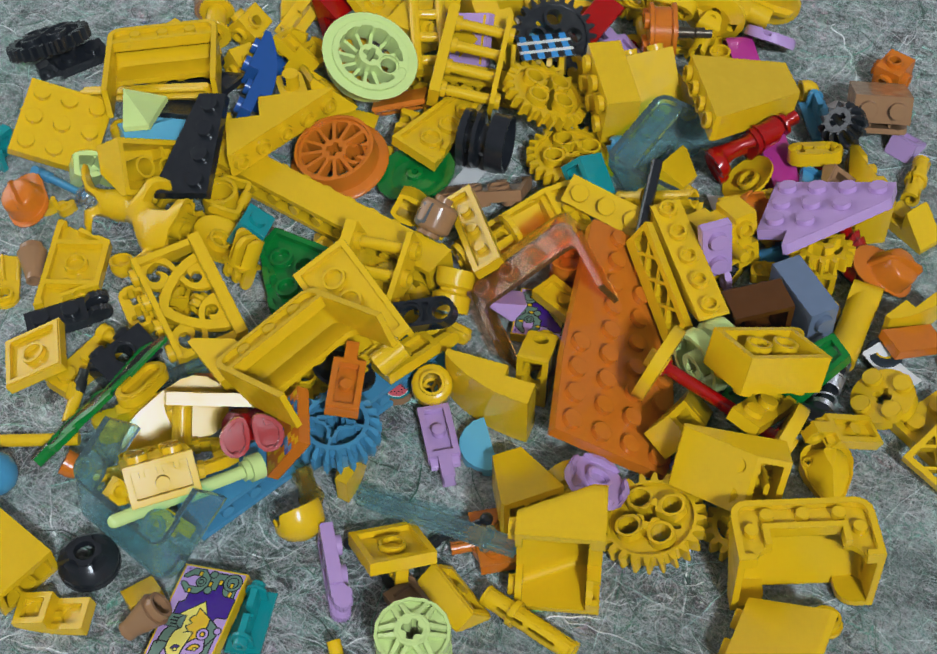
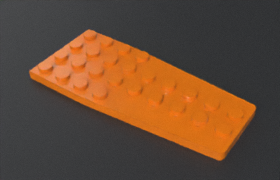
[548,219,674,480]

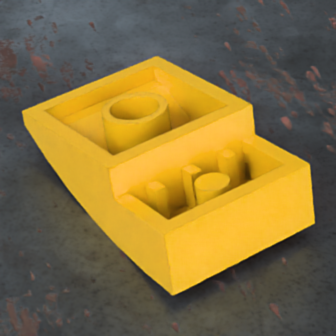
[445,348,536,442]

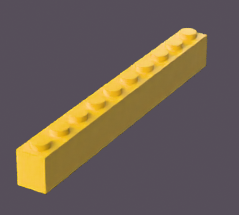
[215,140,454,292]

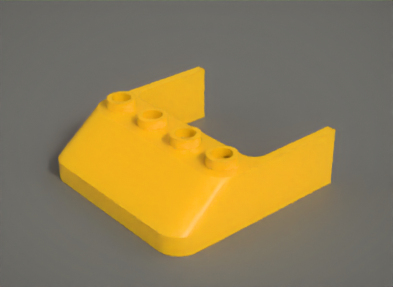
[101,19,222,119]
[216,288,397,429]

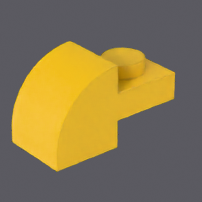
[273,29,325,72]

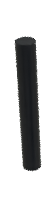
[635,158,663,237]

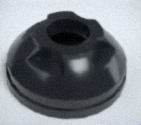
[57,532,122,593]

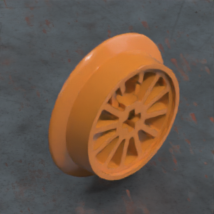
[291,115,389,199]

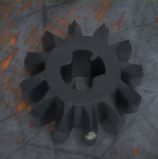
[818,101,869,151]

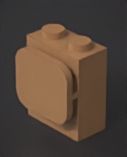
[847,81,914,135]

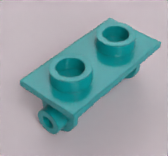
[224,580,278,654]

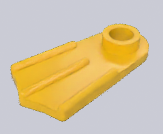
[0,254,22,310]

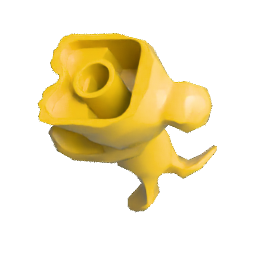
[81,164,206,274]

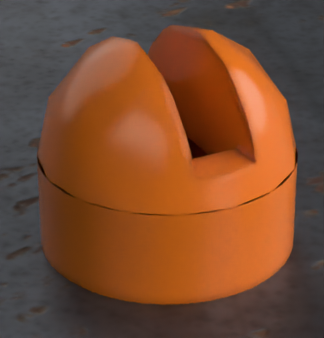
[58,450,86,479]

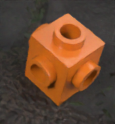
[871,49,916,87]

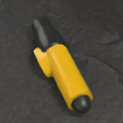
[61,368,89,424]

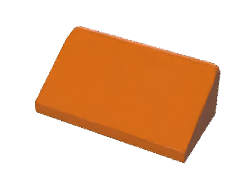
[372,87,430,117]

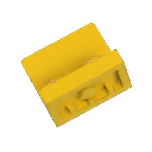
[117,439,202,510]

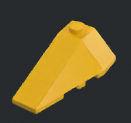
[97,137,177,196]

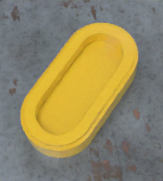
[115,361,169,409]

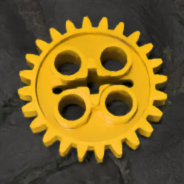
[502,60,587,132]
[526,126,617,187]
[604,472,709,575]

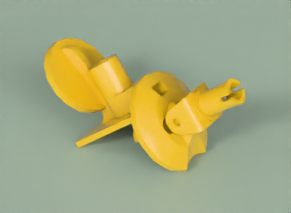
[686,0,801,56]

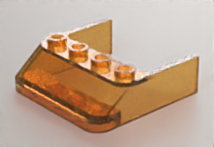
[471,213,619,369]

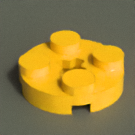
[850,368,918,430]

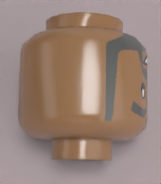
[414,194,458,240]

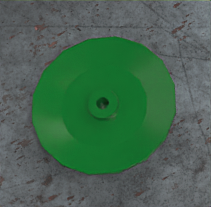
[377,150,456,201]

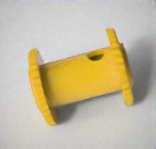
[199,0,235,48]

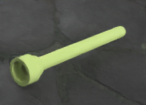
[107,452,267,529]

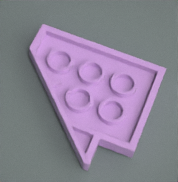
[757,180,897,255]

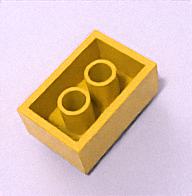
[578,40,641,143]
[703,327,832,397]

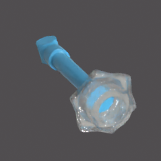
[30,166,97,209]

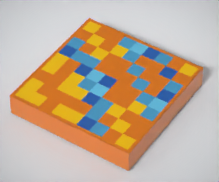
[267,386,311,480]

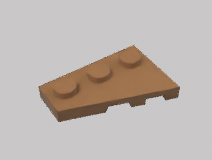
[436,176,532,208]

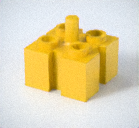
[687,195,760,279]

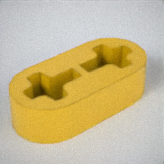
[787,141,843,167]
[118,285,155,334]

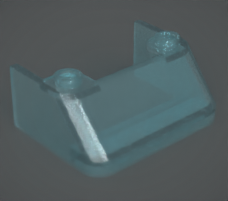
[608,95,733,191]
[73,416,227,578]

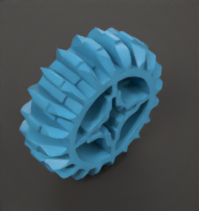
[301,392,382,474]

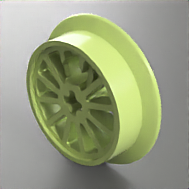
[322,12,418,102]

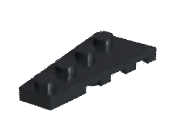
[154,93,230,199]

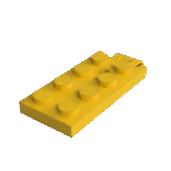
[292,237,416,376]

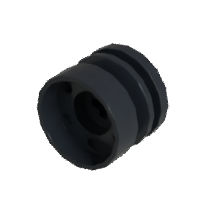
[455,107,516,174]

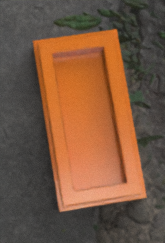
[878,324,937,360]

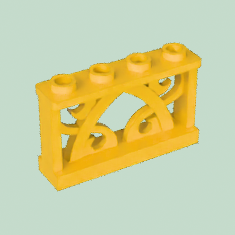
[128,231,249,371]

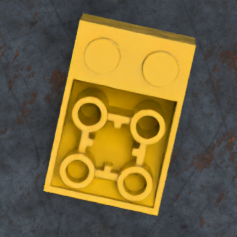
[668,423,793,512]

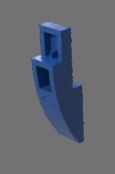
[233,30,278,118]

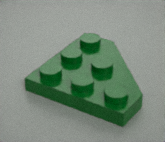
[260,227,329,315]

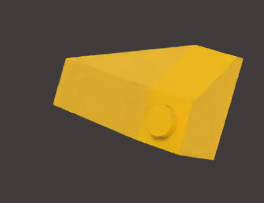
[845,143,896,244]

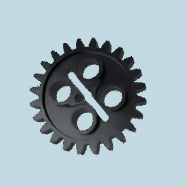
[512,0,597,77]
[5,20,92,64]

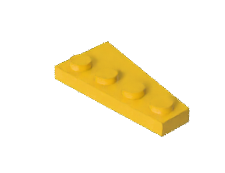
[391,84,484,172]

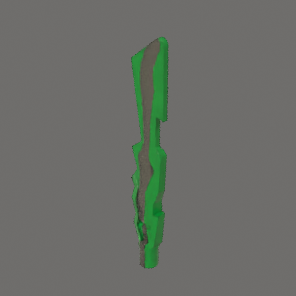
[31,336,168,467]

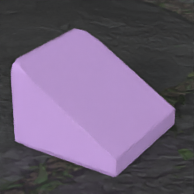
[884,133,926,163]
[486,289,527,322]

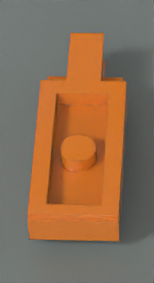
[324,340,367,419]

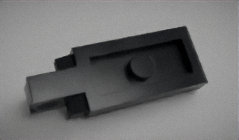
[35,38,106,81]

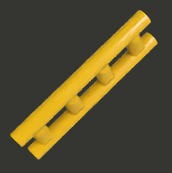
[408,0,446,75]

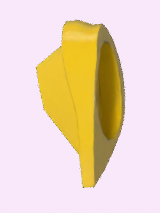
[798,442,854,498]

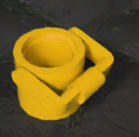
[201,174,252,223]

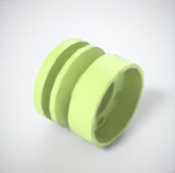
[373,597,453,654]

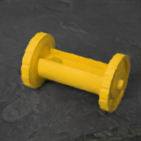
[451,213,525,277]

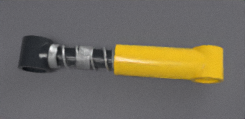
[799,279,885,435]

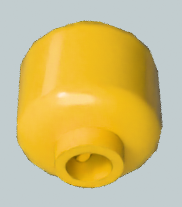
[411,364,453,406]

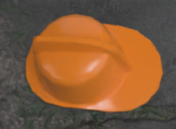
[1,173,49,228]
[853,245,923,298]

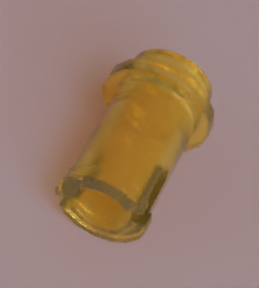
[292,466,325,506]

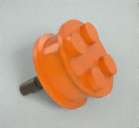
[640,2,712,56]

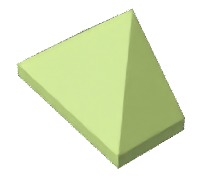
[123,88,168,132]

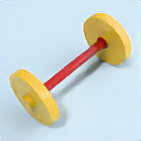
[631,325,810,454]

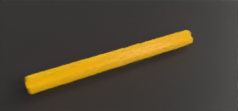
[79,82,212,102]

